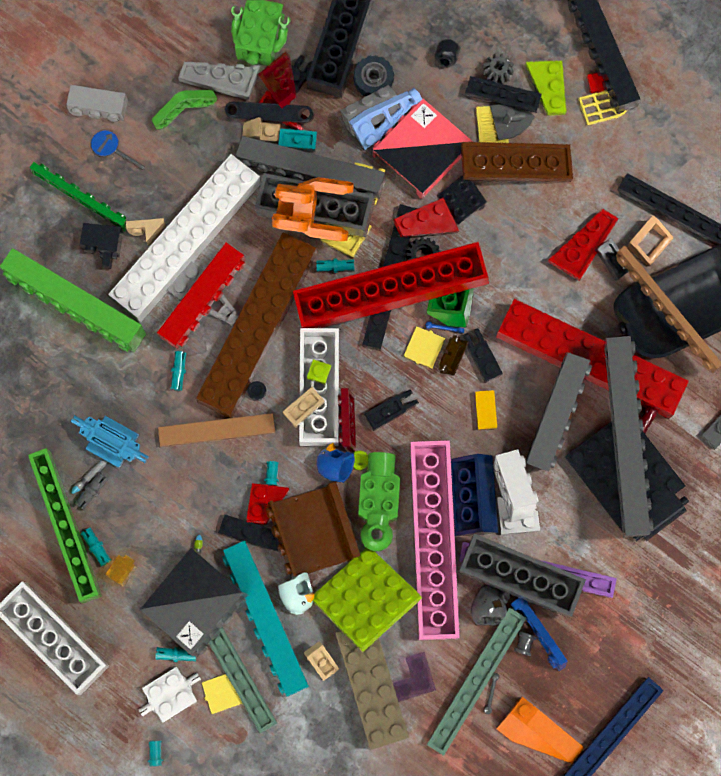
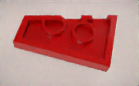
[393,198,459,237]

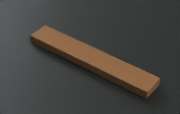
[158,413,275,447]

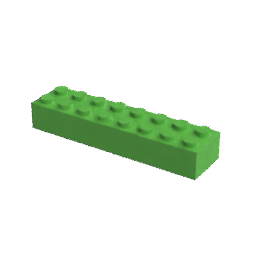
[0,248,146,353]

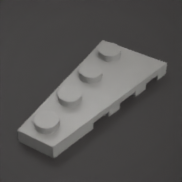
[179,62,260,100]

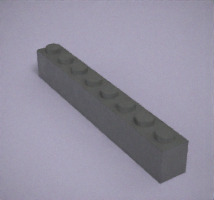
[236,136,386,199]

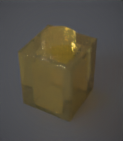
[105,555,137,587]

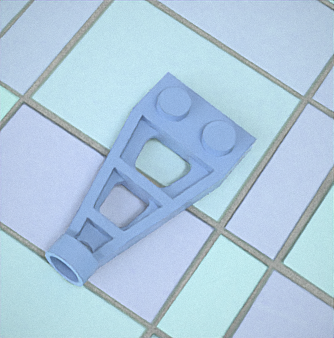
[349,88,422,150]

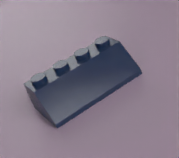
[451,454,498,536]

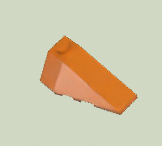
[496,697,584,763]

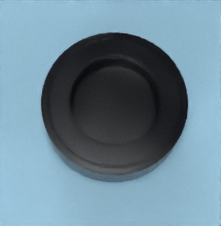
[247,381,267,401]

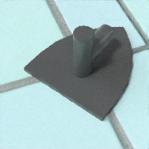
[490,104,535,141]

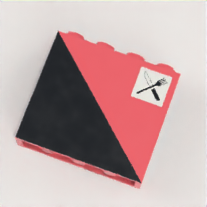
[373,99,473,199]

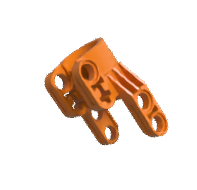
[272,177,354,241]

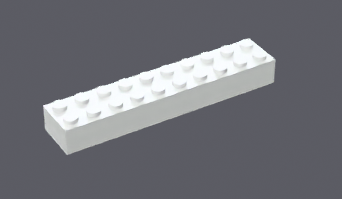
[108,154,261,323]

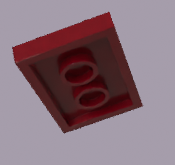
[338,388,356,452]

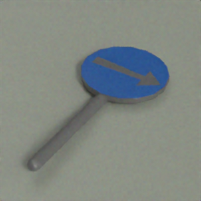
[91,130,145,169]

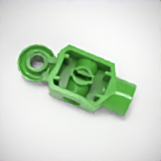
[358,452,400,551]

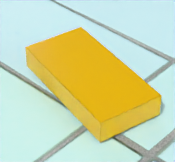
[475,390,497,430]

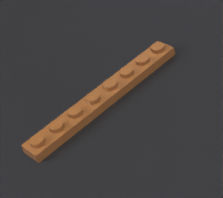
[616,246,721,373]

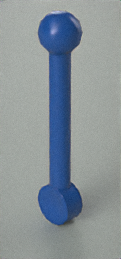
[425,321,465,334]

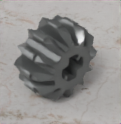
[483,53,514,84]

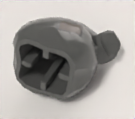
[471,584,510,626]

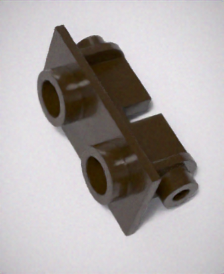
[438,335,469,376]

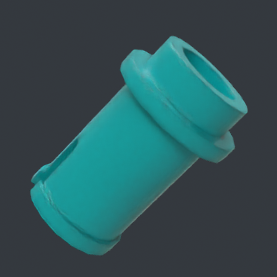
[264,461,279,486]
[148,741,164,767]

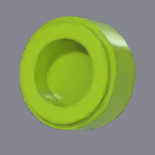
[353,451,368,471]

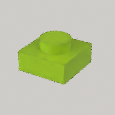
[307,359,332,384]

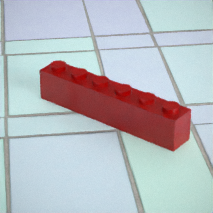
[157,243,246,350]

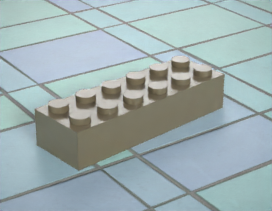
[335,631,409,750]

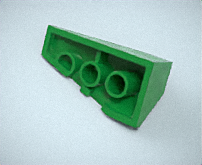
[427,288,474,328]

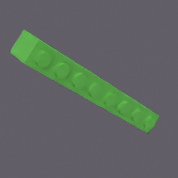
[28,448,102,604]

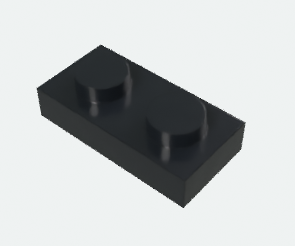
[595,238,629,280]

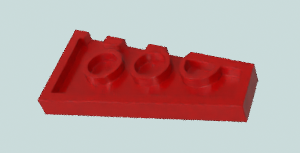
[547,209,619,281]

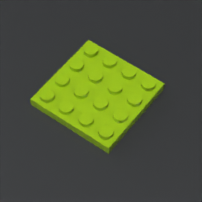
[313,548,422,652]

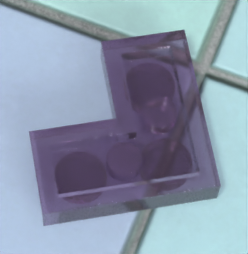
[393,652,436,702]

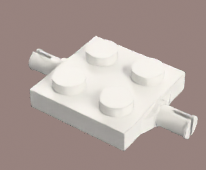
[138,667,201,722]

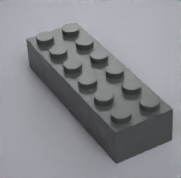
[255,173,375,238]
[526,352,592,472]
[458,534,586,618]

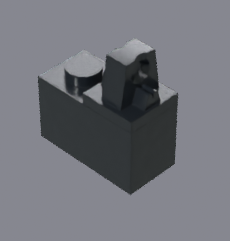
[80,223,123,269]

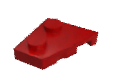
[246,483,289,524]

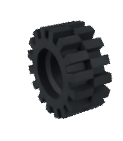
[406,237,441,260]

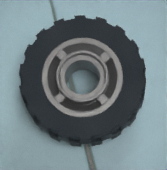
[353,55,394,96]

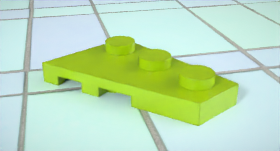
[525,61,566,116]

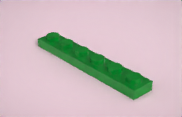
[29,162,127,232]

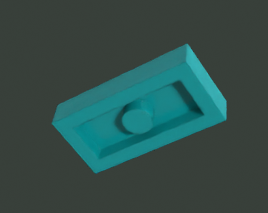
[278,129,317,152]

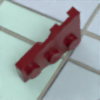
[258,51,297,108]

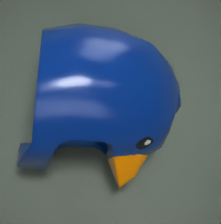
[316,443,355,483]

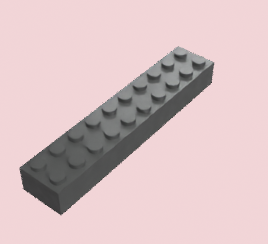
[604,336,653,538]

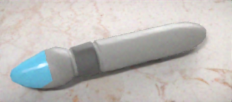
[71,460,107,494]

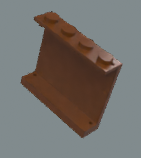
[266,482,361,579]

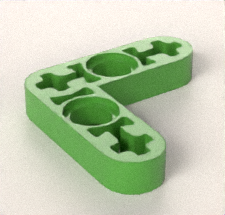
[152,90,217,130]

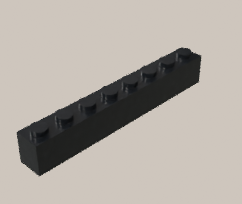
[568,0,641,113]

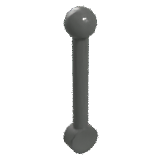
[484,673,499,714]

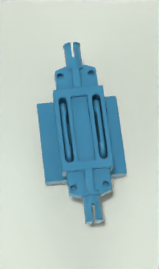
[71,415,149,469]

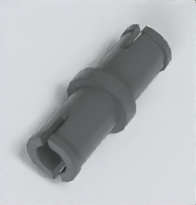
[74,472,109,510]

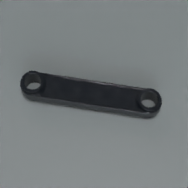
[225,101,315,123]

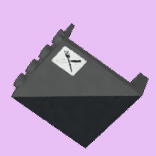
[140,548,248,657]

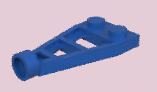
[511,598,567,671]

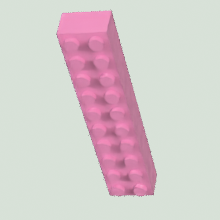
[410,441,459,641]

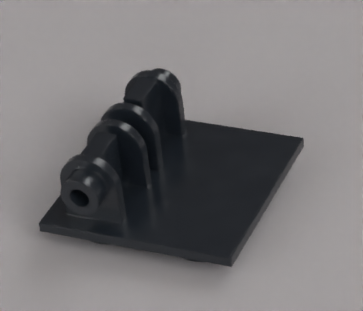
[437,175,487,225]

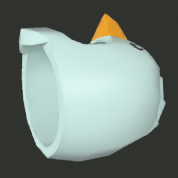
[278,573,315,615]

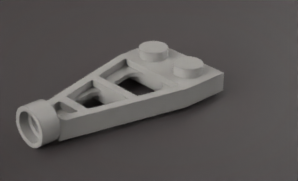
[167,261,240,327]

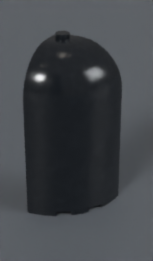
[613,244,721,358]

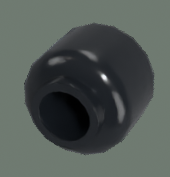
[435,39,460,67]

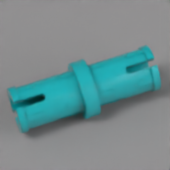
[317,258,355,273]
[170,351,187,391]
[81,527,112,567]
[156,646,197,662]

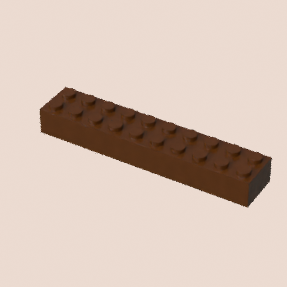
[196,232,317,418]

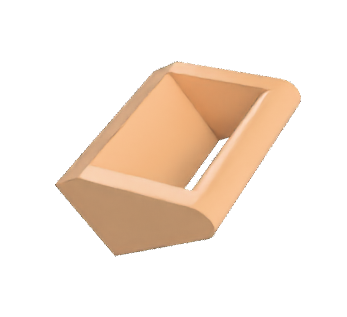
[627,216,674,266]

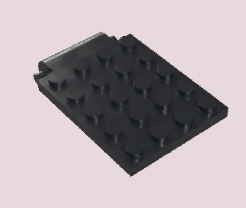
[564,421,689,542]

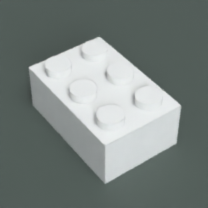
[493,450,538,522]

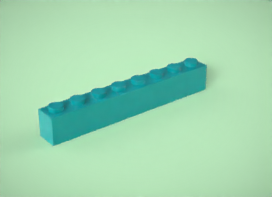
[222,541,309,697]

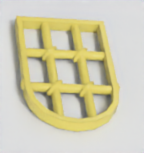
[579,91,627,126]

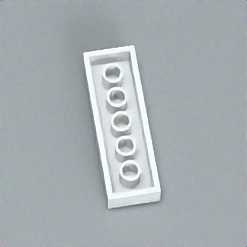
[299,328,339,446]
[0,581,109,695]

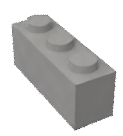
[66,85,128,122]
[340,85,400,136]

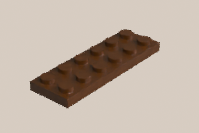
[461,142,573,182]

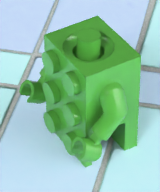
[231,0,291,66]

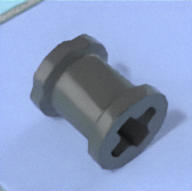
[514,632,536,657]

